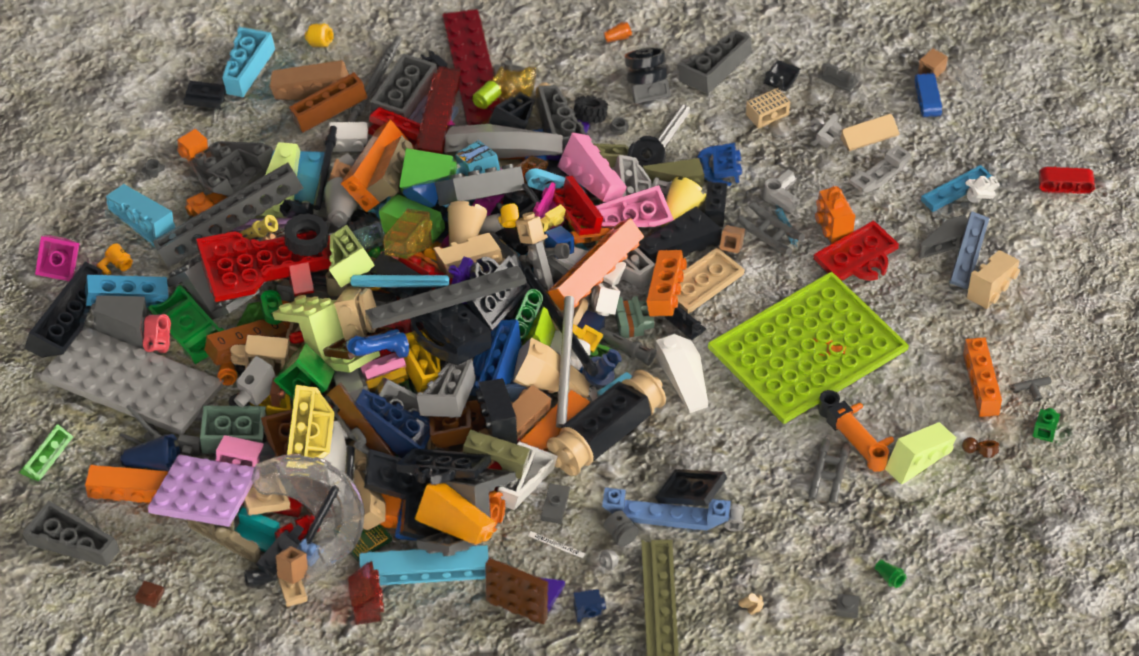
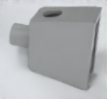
[234,356,276,407]

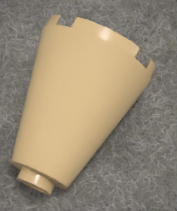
[448,201,487,247]

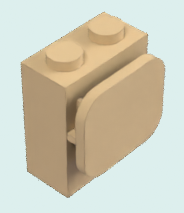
[334,286,377,341]

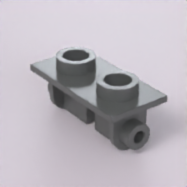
[818,62,859,92]

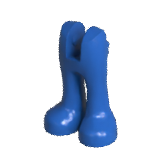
[346,329,409,358]

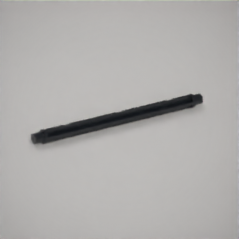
[521,262,599,377]

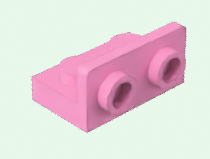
[360,353,406,384]

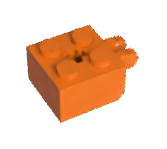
[815,186,855,244]

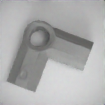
[762,169,800,213]

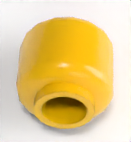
[305,23,333,47]

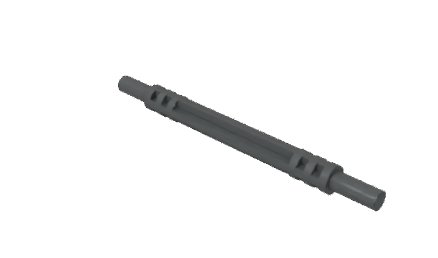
[346,36,402,122]

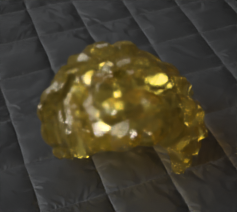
[493,66,536,99]

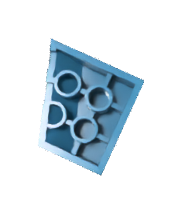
[270,151,325,204]

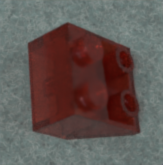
[348,561,384,625]

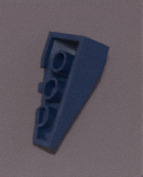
[354,389,430,458]

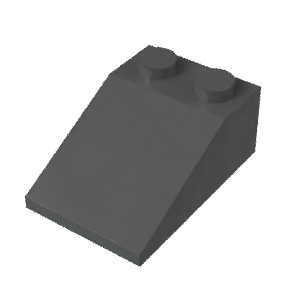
[374,377,429,419]

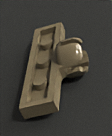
[187,520,261,564]

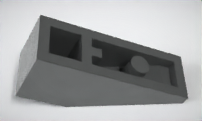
[919,215,968,259]

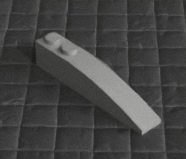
[445,124,563,160]

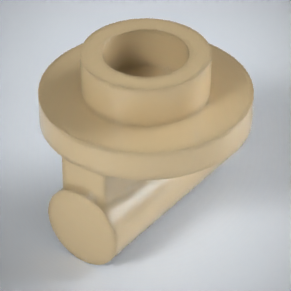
[738,593,764,615]

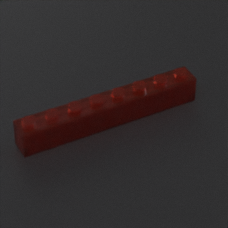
[414,66,461,154]

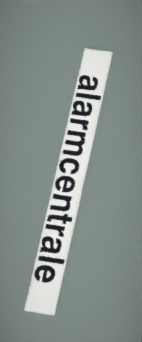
[528,531,585,558]

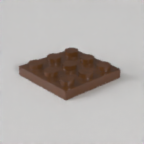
[485,557,548,625]

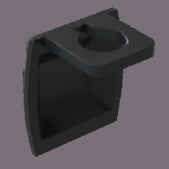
[764,60,801,92]

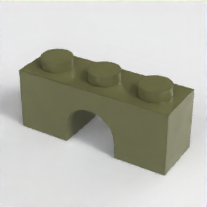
[463,430,530,479]

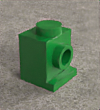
[1033,408,1060,442]

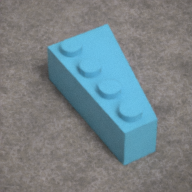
[222,27,275,97]
[106,184,175,248]

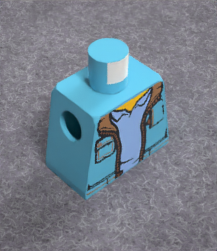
[455,140,500,176]

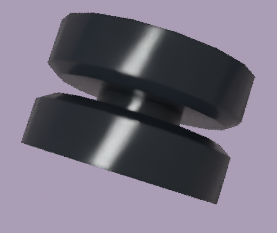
[624,48,668,84]

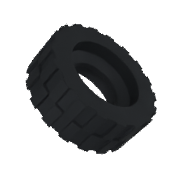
[284,213,329,257]

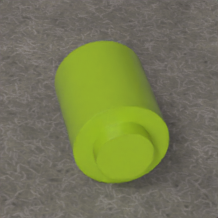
[473,81,501,109]

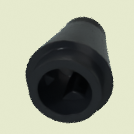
[244,567,277,588]

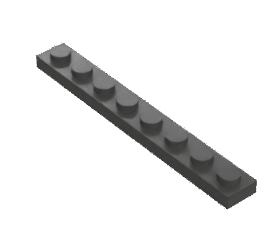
[365,265,526,329]

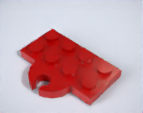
[813,220,899,281]

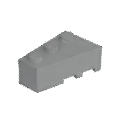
[587,246,655,289]

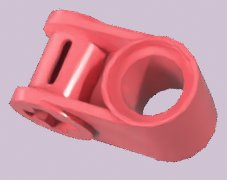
[143,314,171,353]

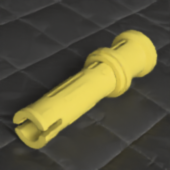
[239,215,278,239]

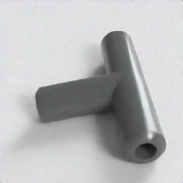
[1011,376,1052,401]

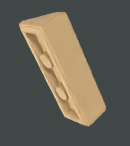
[841,114,899,151]

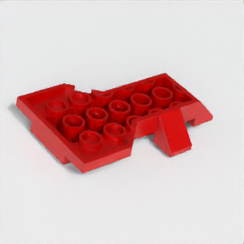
[196,231,332,302]

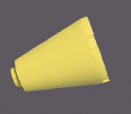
[660,177,707,227]

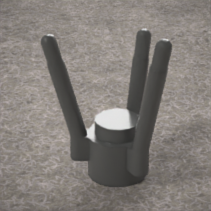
[120,405,162,445]

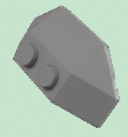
[614,155,652,197]

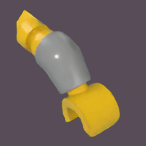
[478,204,519,235]

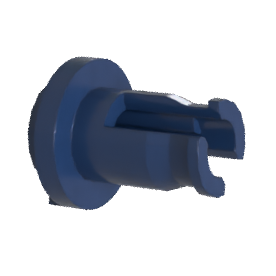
[583,349,622,390]

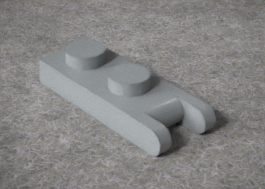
[528,242,554,295]

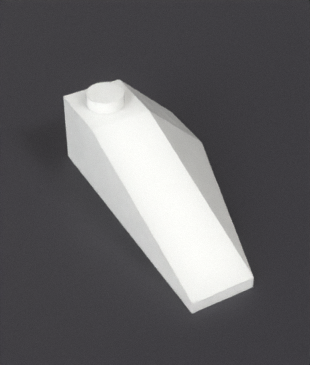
[655,334,708,413]

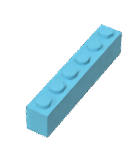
[360,545,489,587]

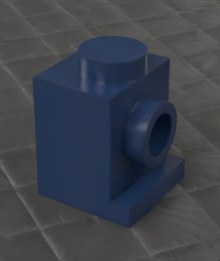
[573,589,606,622]

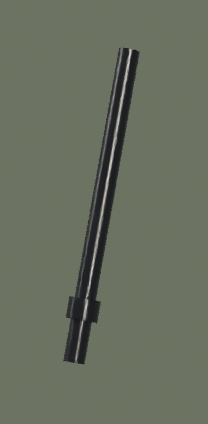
[313,126,337,210]

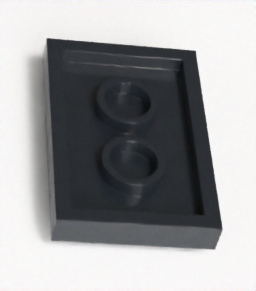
[655,469,727,506]

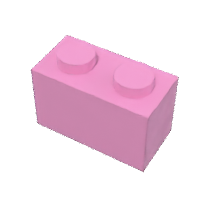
[216,435,264,470]

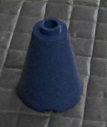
[120,434,181,471]

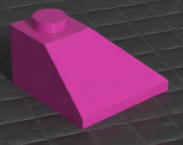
[35,235,79,281]

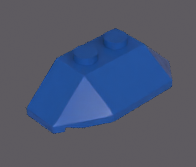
[473,320,521,388]

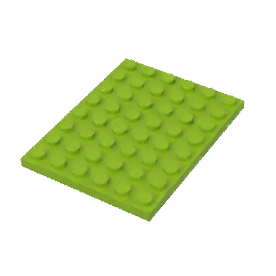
[708,272,909,424]

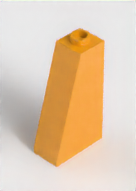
[415,483,495,545]

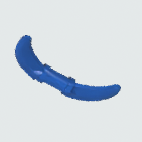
[697,146,731,186]

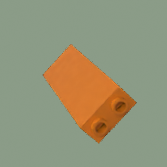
[341,120,415,212]

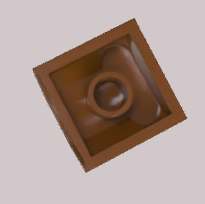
[429,405,473,449]

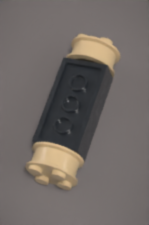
[547,369,666,476]

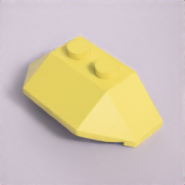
[286,385,335,469]

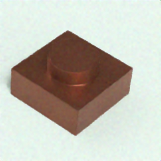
[270,377,286,407]
[135,581,165,608]

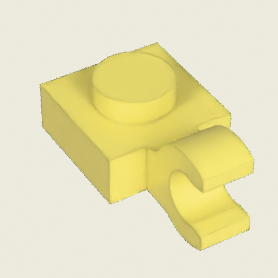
[540,205,566,233]

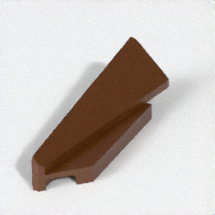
[327,382,396,456]

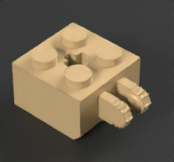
[230,335,289,376]

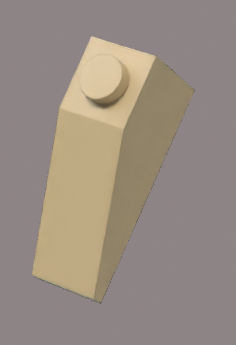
[352,469,386,531]

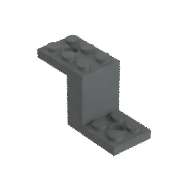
[167,254,260,320]
[417,468,516,556]

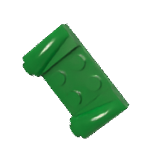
[148,285,224,365]

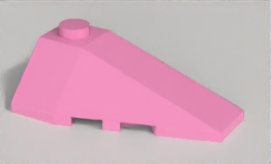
[596,185,674,227]

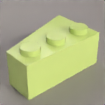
[329,225,375,288]
[885,422,956,485]

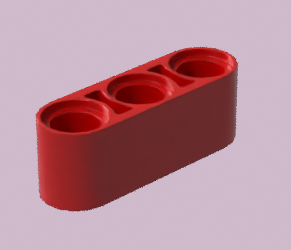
[1038,167,1095,194]

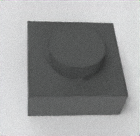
[836,594,860,619]

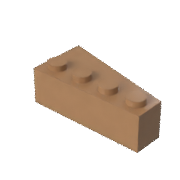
[270,60,349,100]

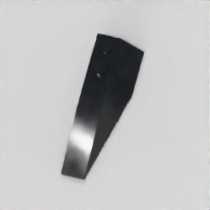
[24,261,103,358]

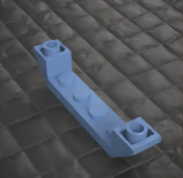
[602,487,731,531]

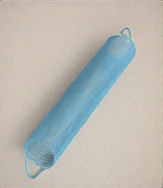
[775,205,798,247]

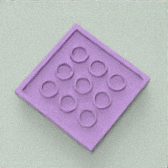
[148,455,258,527]

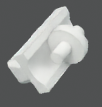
[965,176,1000,203]

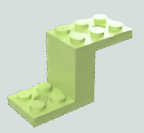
[272,295,380,373]

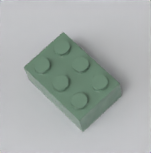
[200,406,267,454]

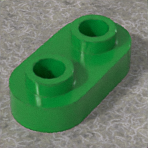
[260,290,282,325]

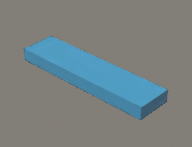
[921,165,992,212]

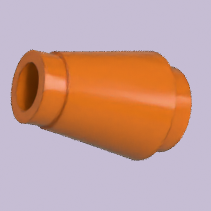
[604,22,632,43]
[217,361,238,386]

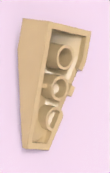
[513,338,590,398]

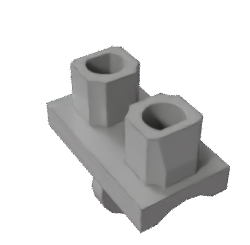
[810,113,843,149]

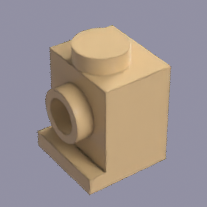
[516,212,548,244]

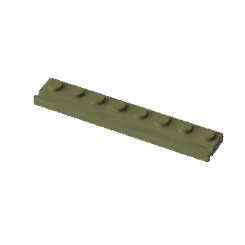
[641,540,679,656]

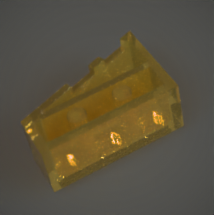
[383,209,432,259]

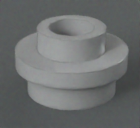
[599,549,618,571]

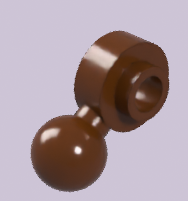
[962,437,999,458]

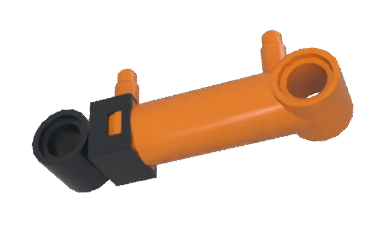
[818,390,894,472]

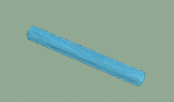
[351,275,449,287]

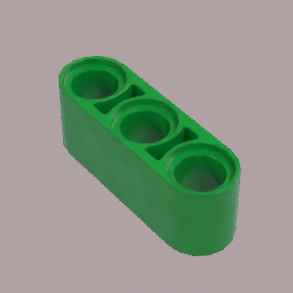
[512,289,543,342]

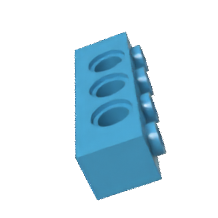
[85,275,168,307]

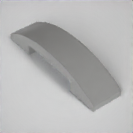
[849,145,912,192]

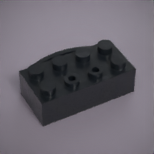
[410,287,492,365]

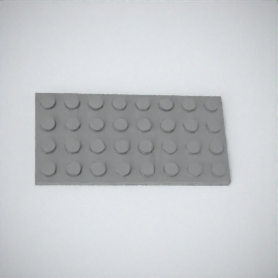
[41,326,224,435]

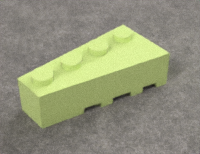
[252,142,300,219]

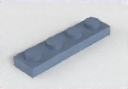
[949,211,990,290]

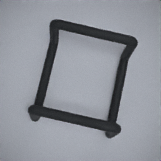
[496,184,541,219]

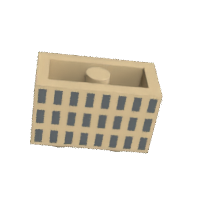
[746,88,790,128]

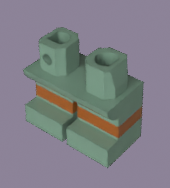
[615,296,654,338]

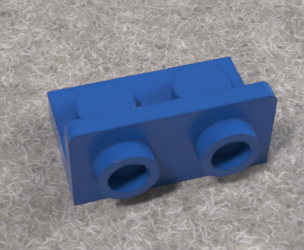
[712,143,742,183]

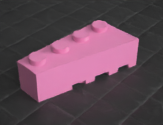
[557,132,627,202]

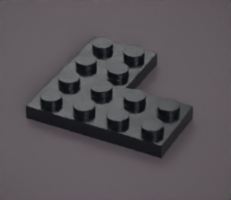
[364,449,442,540]

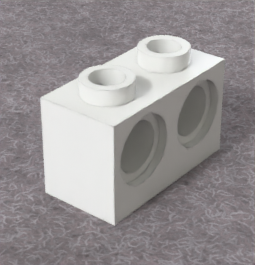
[590,282,620,316]

